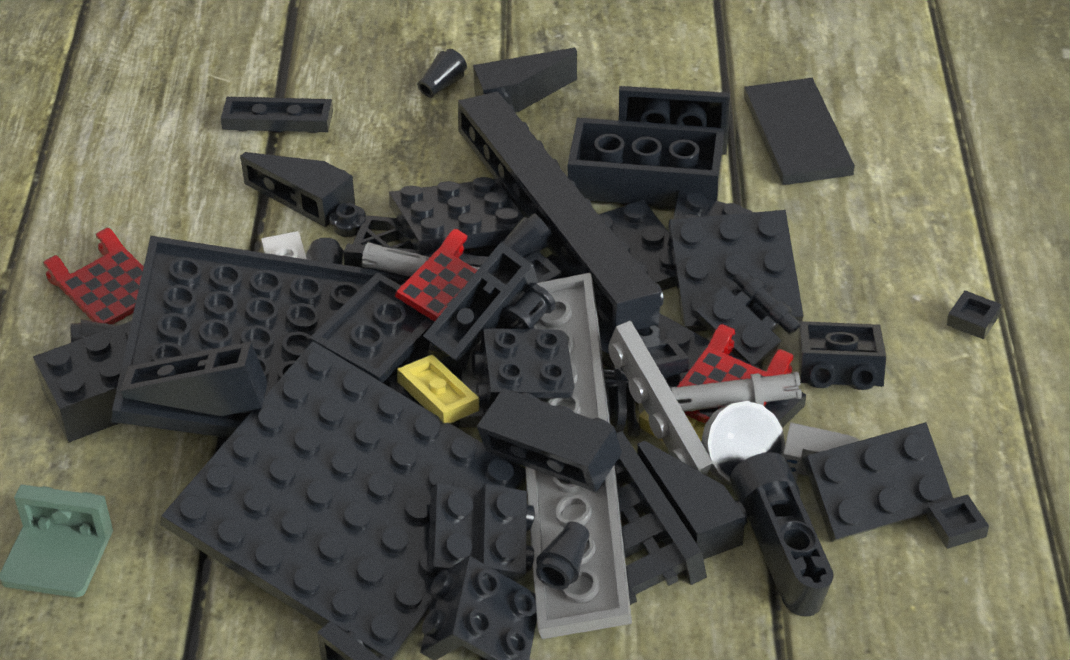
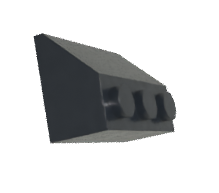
[618,86,731,155]

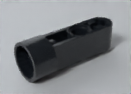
[730,452,834,617]

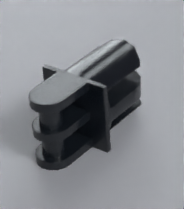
[604,366,640,437]

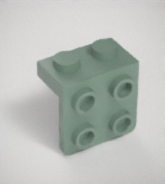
[0,484,113,598]

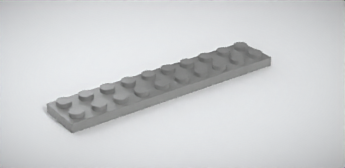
[526,273,632,639]

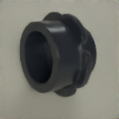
[329,203,366,237]

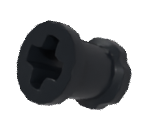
[502,282,556,329]

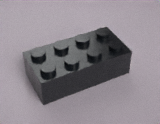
[567,117,725,207]
[33,320,132,443]

